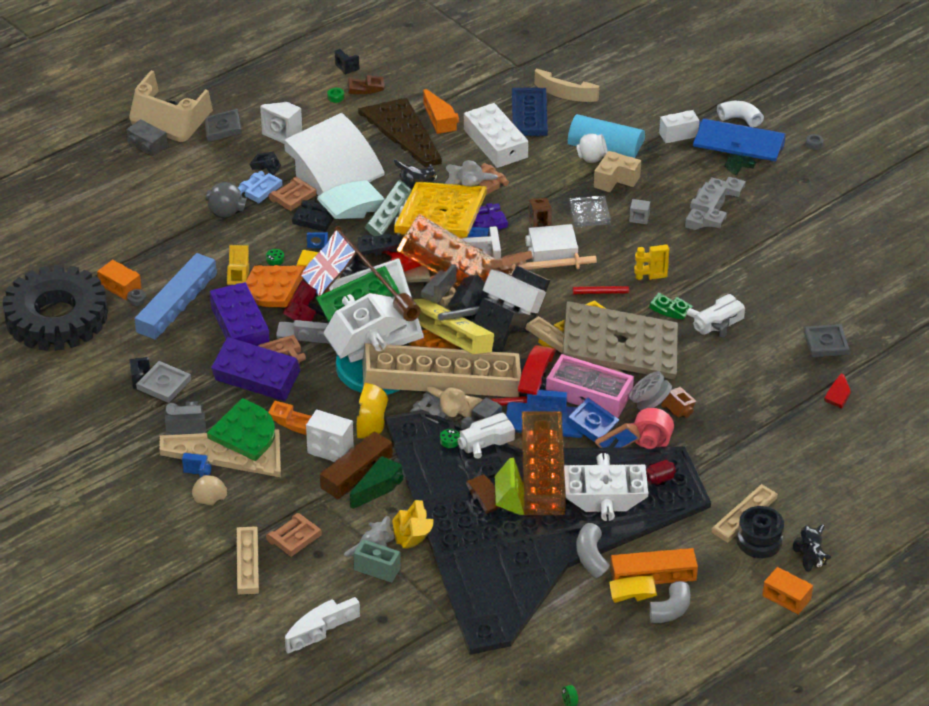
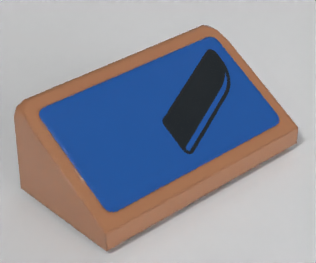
[595,423,641,448]

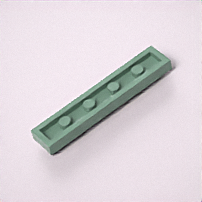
[364,179,412,236]

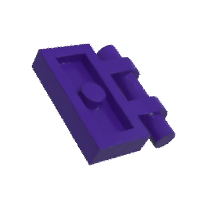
[472,203,508,231]

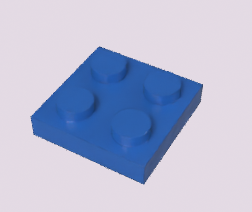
[566,398,619,442]

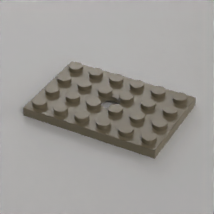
[562,301,678,380]

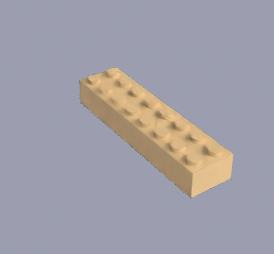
[362,343,521,397]

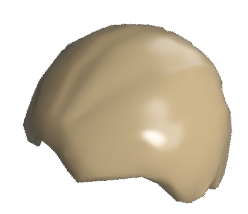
[192,475,227,505]

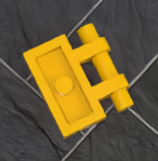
[634,244,670,280]

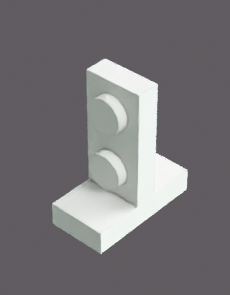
[455,227,501,260]

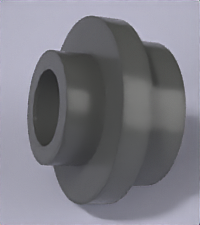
[127,289,146,306]

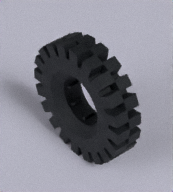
[3,265,108,351]

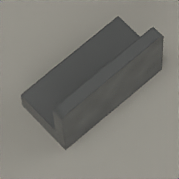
[421,264,456,303]
[165,413,206,435]

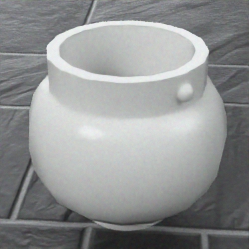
[577,134,608,163]

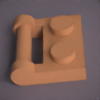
[268,177,317,211]
[266,513,321,557]

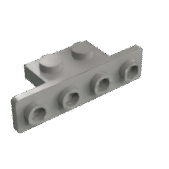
[276,320,330,344]

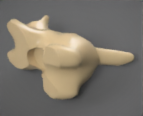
[427,387,483,418]

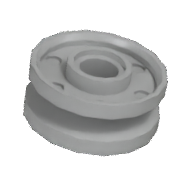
[629,371,672,411]

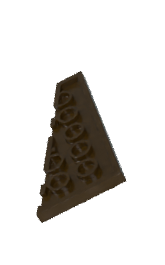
[358,98,442,167]

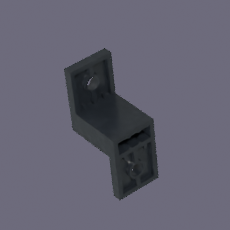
[462,266,551,352]

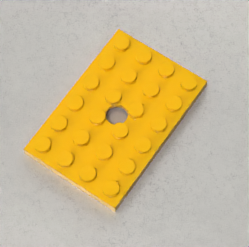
[394,182,487,239]

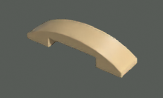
[534,69,599,102]

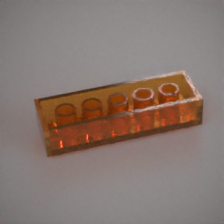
[397,214,514,286]
[521,411,566,515]

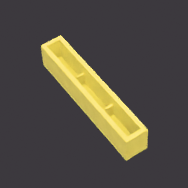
[414,298,494,354]

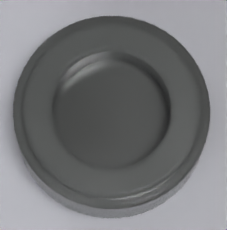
[806,134,824,150]

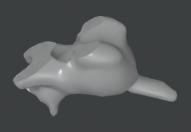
[445,160,498,186]
[344,516,394,557]

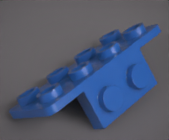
[506,390,583,438]

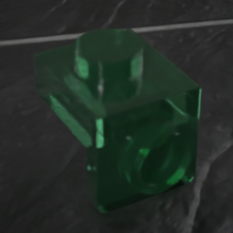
[725,153,757,175]

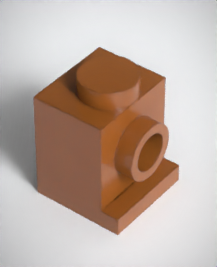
[661,387,696,418]

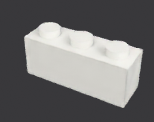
[483,269,546,315]

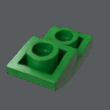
[648,292,693,319]

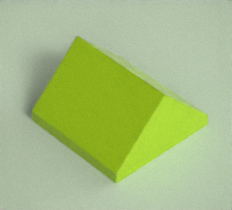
[495,458,525,515]

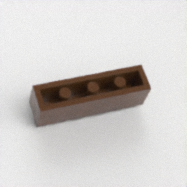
[320,431,393,499]

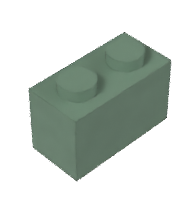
[354,539,401,583]

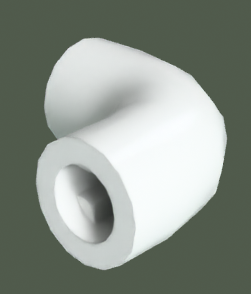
[717,101,764,127]

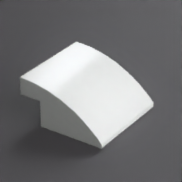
[284,113,384,195]

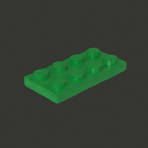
[316,266,400,322]

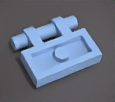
[238,171,282,203]

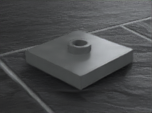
[204,109,242,142]
[804,324,849,357]

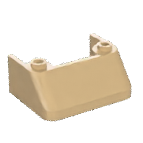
[129,70,213,142]

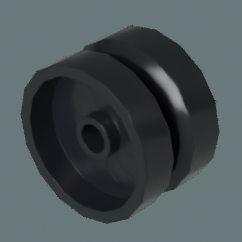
[737,506,784,559]

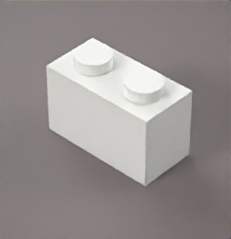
[659,110,699,143]

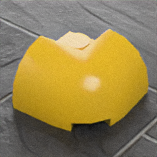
[357,383,388,438]
[392,500,433,549]

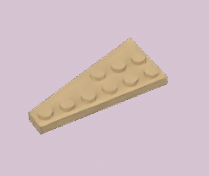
[160,430,281,477]

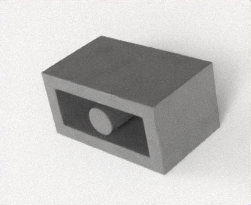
[126,119,168,157]

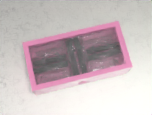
[546,354,634,418]

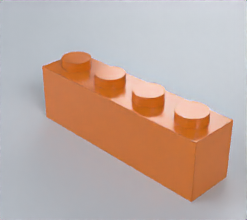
[610,548,698,584]

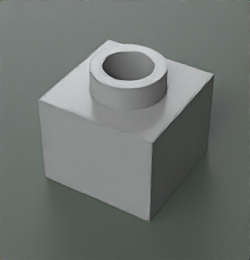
[629,199,650,224]

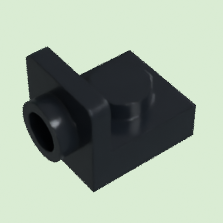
[335,49,360,75]
[249,151,281,175]
[129,357,150,389]

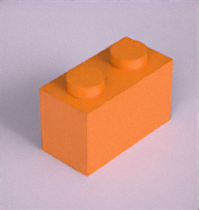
[97,260,141,300]
[762,567,813,615]

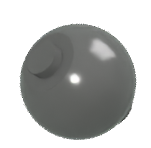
[205,182,247,218]

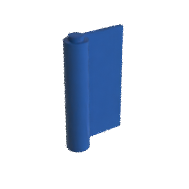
[693,119,786,161]

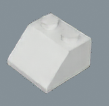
[260,102,302,144]

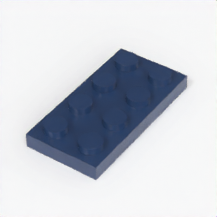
[512,88,548,136]

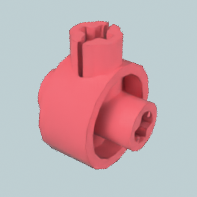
[631,408,674,449]

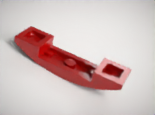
[518,345,556,395]

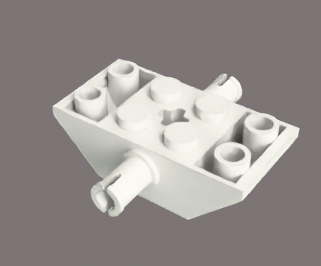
[324,293,409,359]
[564,453,648,521]

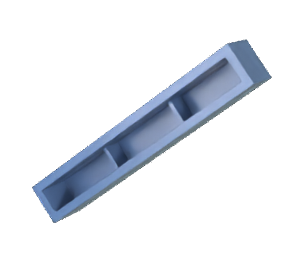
[135,253,217,339]

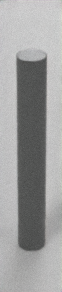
[438,306,479,321]

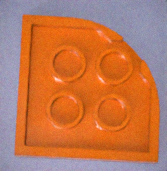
[246,265,305,307]

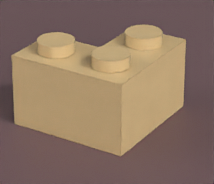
[594,151,641,192]

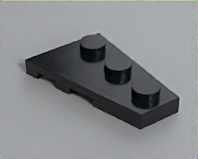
[358,234,414,259]

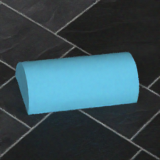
[568,114,645,158]

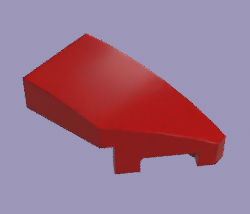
[824,373,851,408]

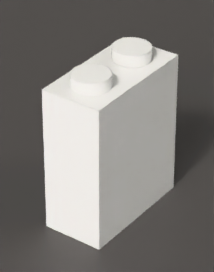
[525,224,578,262]

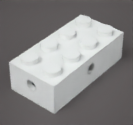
[464,103,528,168]

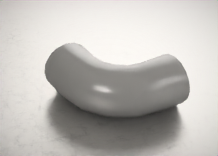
[576,523,610,579]
[649,581,691,623]

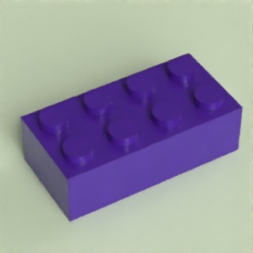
[210,282,270,346]
[211,337,301,402]

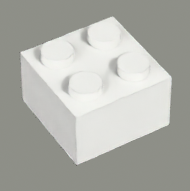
[306,410,354,462]

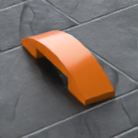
[268,401,312,435]

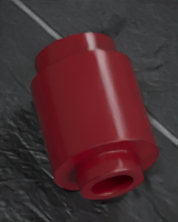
[646,459,676,485]

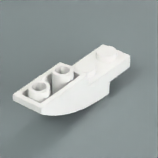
[285,597,360,653]

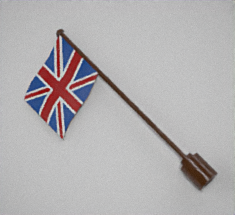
[301,226,421,321]

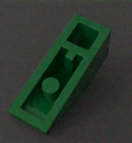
[350,456,404,509]

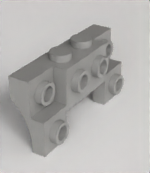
[685,177,746,230]

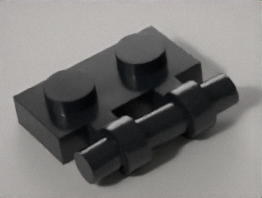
[292,200,333,232]

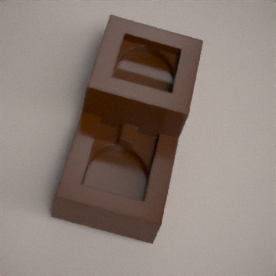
[347,75,385,94]
[466,474,501,514]

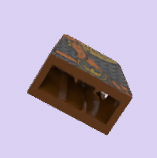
[529,198,552,228]

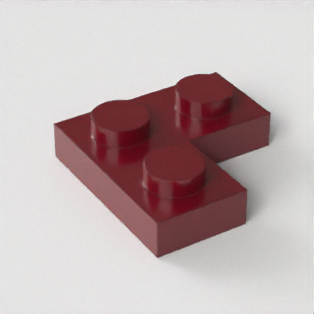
[283,281,317,322]

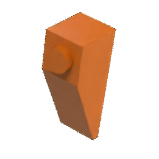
[423,89,459,134]

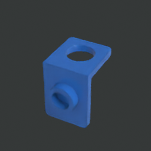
[307,232,328,248]

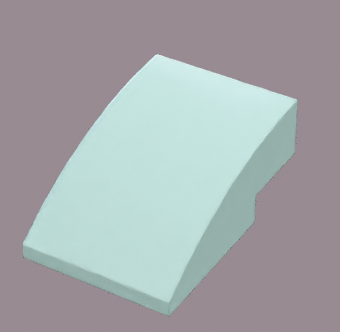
[317,180,384,219]

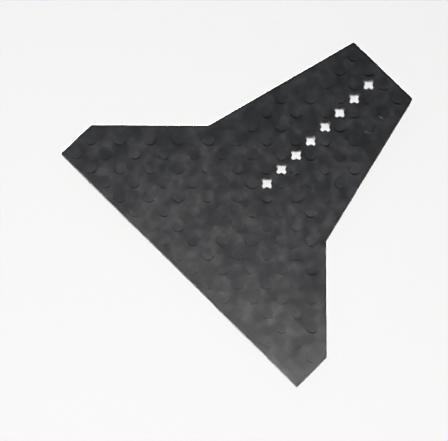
[385,410,711,655]

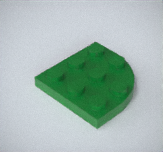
[207,398,275,461]

